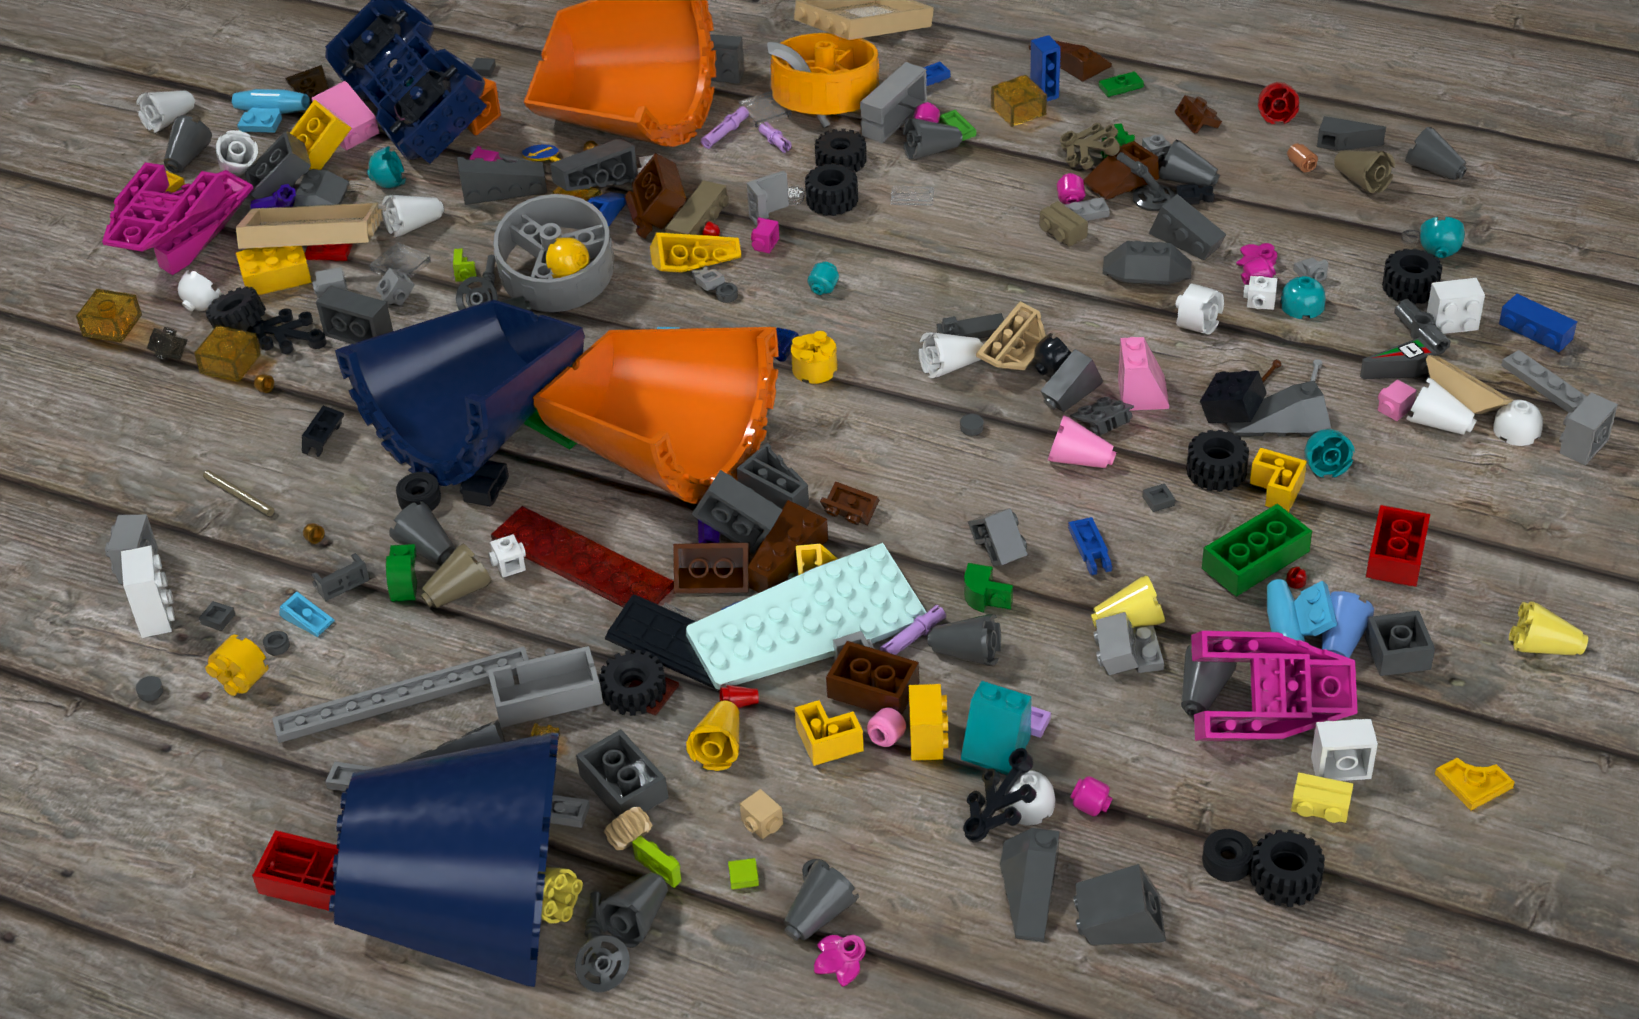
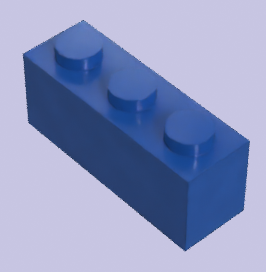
[1030,35,1061,103]
[1499,294,1577,352]

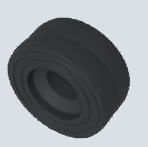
[396,472,441,511]
[1202,829,1254,882]

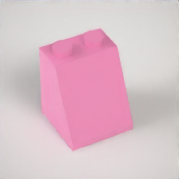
[312,81,379,151]
[1118,337,1169,410]

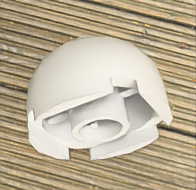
[178,270,223,311]
[1493,400,1543,446]
[1002,770,1055,825]

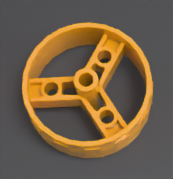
[771,33,879,115]

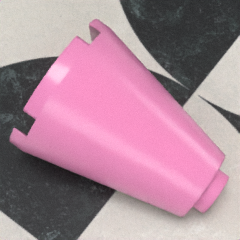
[1048,416,1117,468]

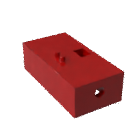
[252,830,339,911]

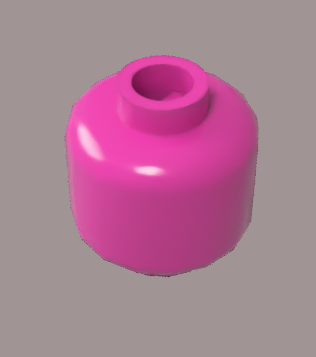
[913,102,940,123]
[1057,173,1085,204]
[1241,257,1276,285]
[1070,776,1113,817]

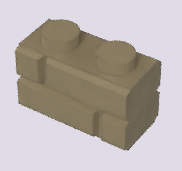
[1039,201,1088,247]

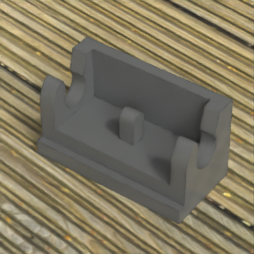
[311,553,369,602]

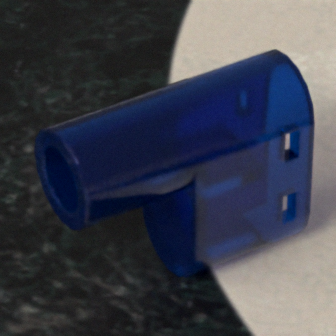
[775,328,799,362]

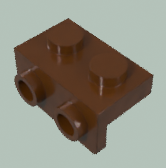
[1175,95,1222,134]
[820,481,880,526]

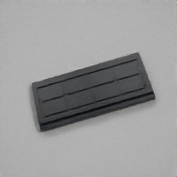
[605,594,715,689]

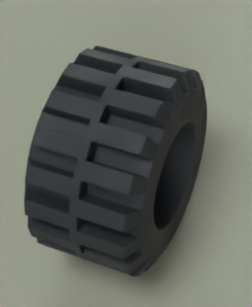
[805,164,858,216]
[1382,248,1442,304]
[1186,430,1249,492]
[1250,830,1325,907]

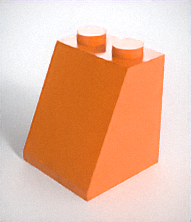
[467,77,501,136]

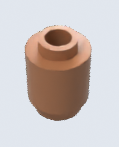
[1287,143,1318,173]

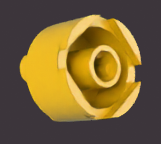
[791,331,837,384]
[205,634,269,696]

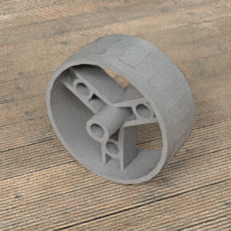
[493,194,614,312]

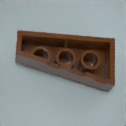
[747,500,828,593]

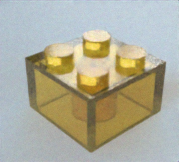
[991,75,1047,127]
[76,289,142,343]
[194,325,261,382]

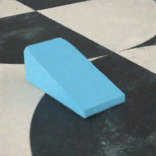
[279,592,334,637]

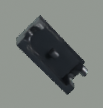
[302,405,344,457]

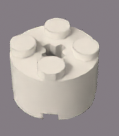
[1176,284,1224,334]

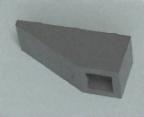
[1317,116,1386,151]

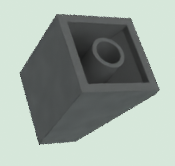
[1073,864,1166,945]

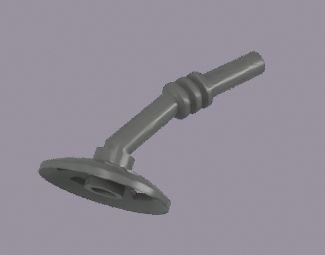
[1117,152,1175,211]
[456,255,498,310]
[575,891,630,992]

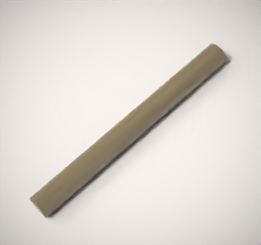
[203,470,275,516]

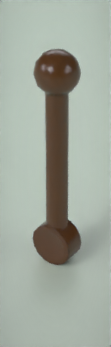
[1262,359,1282,383]

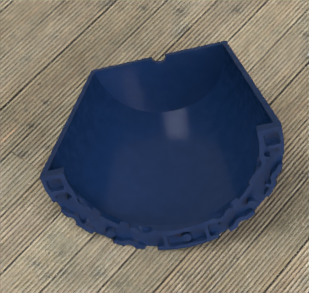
[335,300,585,486]
[329,733,559,987]

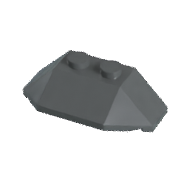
[295,169,350,223]
[1103,241,1192,285]

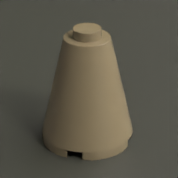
[1334,150,1395,193]
[420,543,492,608]

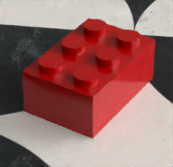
[1366,505,1431,587]

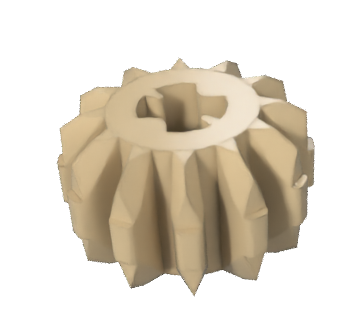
[604,807,652,850]

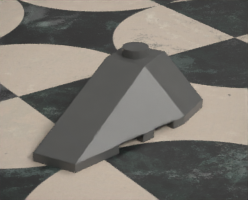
[1226,381,1331,436]
[401,719,505,763]

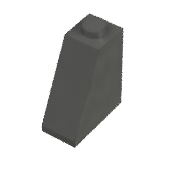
[1041,349,1103,412]

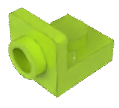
[453,248,477,282]

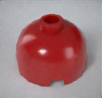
[1258,82,1300,124]

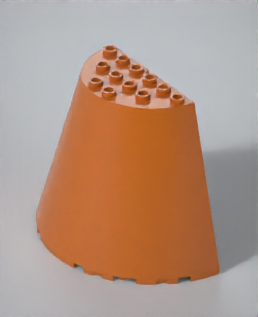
[524,0,716,147]
[533,327,778,504]

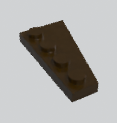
[285,65,329,106]

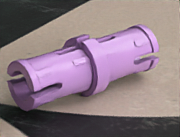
[759,122,792,153]

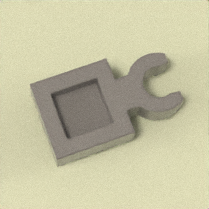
[691,266,725,291]

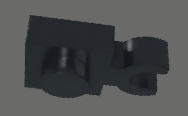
[1176,184,1215,205]

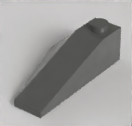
[1000,828,1060,942]

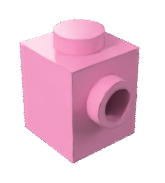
[1378,379,1417,421]

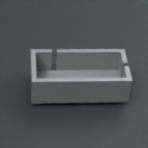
[860,62,927,143]
[487,646,603,728]

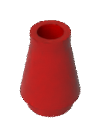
[719,685,759,708]

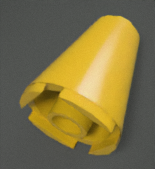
[686,701,739,771]

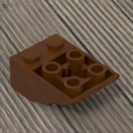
[1083,141,1159,200]

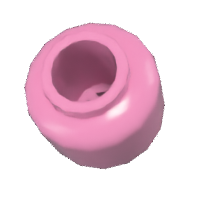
[867,708,906,747]

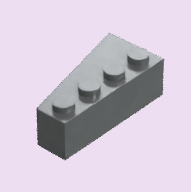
[550,137,637,191]

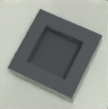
[472,58,496,77]
[1142,483,1175,512]
[199,601,235,631]

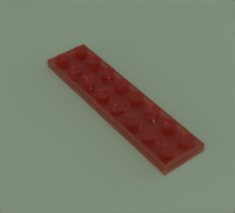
[491,506,674,608]

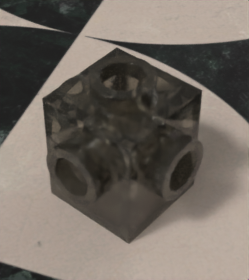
[146,326,188,360]

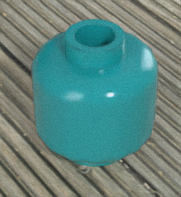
[807,261,839,295]

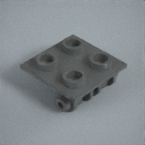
[1070,397,1134,436]

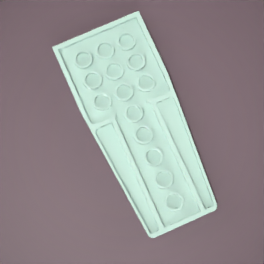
[686,543,927,690]

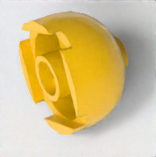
[546,238,590,278]

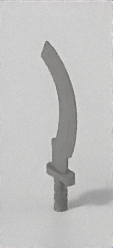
[767,42,831,128]

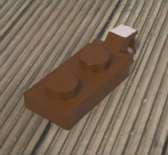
[625,191,653,239]

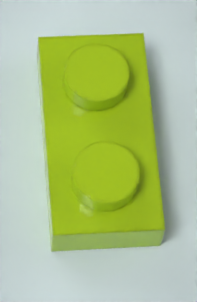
[632,836,681,888]

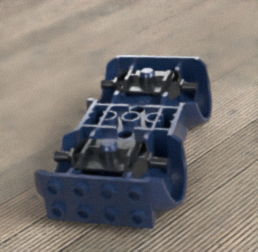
[325,0,487,164]

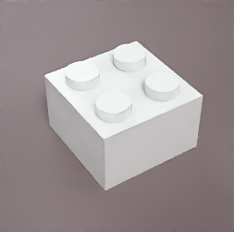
[1427,278,1485,334]
[1311,719,1378,781]

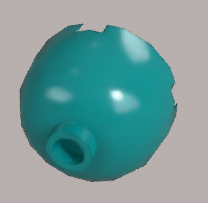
[367,146,406,189]
[1420,217,1465,258]
[1280,276,1326,319]
[1304,429,1355,478]

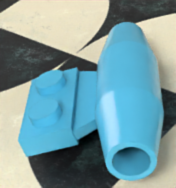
[232,89,310,133]
[1267,579,1337,642]

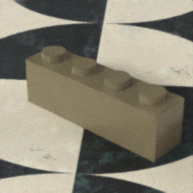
[665,180,729,235]

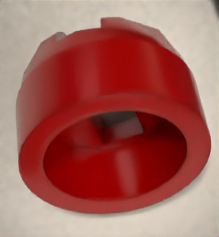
[702,221,720,236]
[1286,566,1307,589]

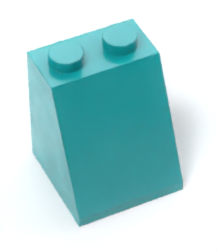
[961,681,1032,775]

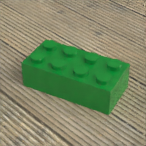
[1201,504,1312,597]

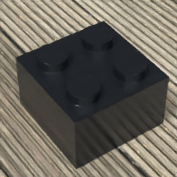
[1200,370,1267,423]

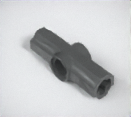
[1394,299,1451,355]

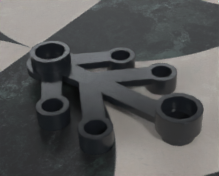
[246,308,327,354]
[963,748,1037,842]

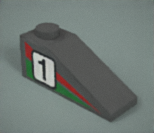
[1360,337,1437,379]

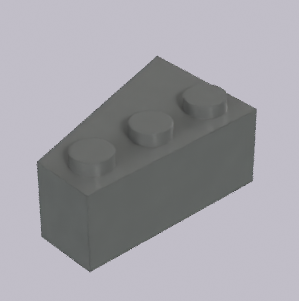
[1148,194,1226,260]
[737,442,809,509]

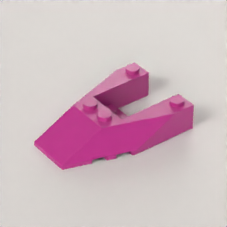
[102,162,226,251]
[132,170,253,275]
[1191,631,1358,741]

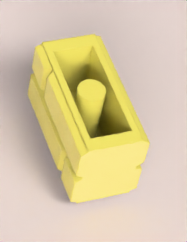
[1291,772,1353,823]

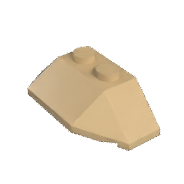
[976,301,1046,370]
[1426,355,1513,414]

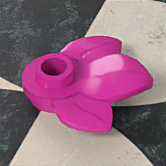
[1236,243,1278,266]
[814,935,866,987]

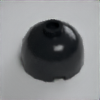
[1034,333,1071,378]

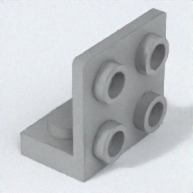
[747,171,789,226]

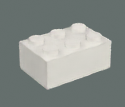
[121,545,175,638]

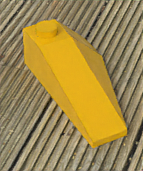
[650,232,742,272]

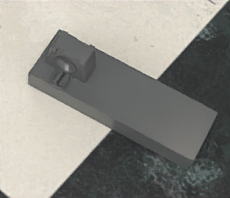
[936,313,1004,339]

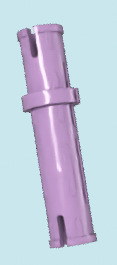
[701,106,749,149]
[880,605,946,655]

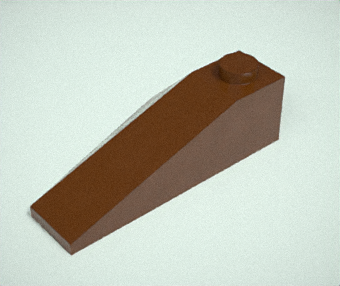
[1029,40,1112,82]

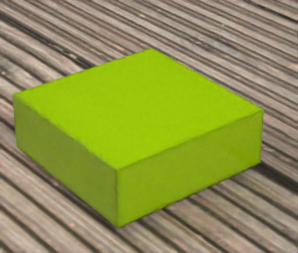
[728,858,759,890]

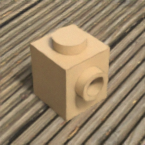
[740,789,783,839]

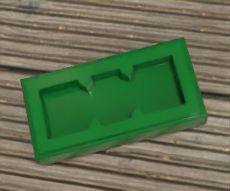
[1099,71,1144,97]

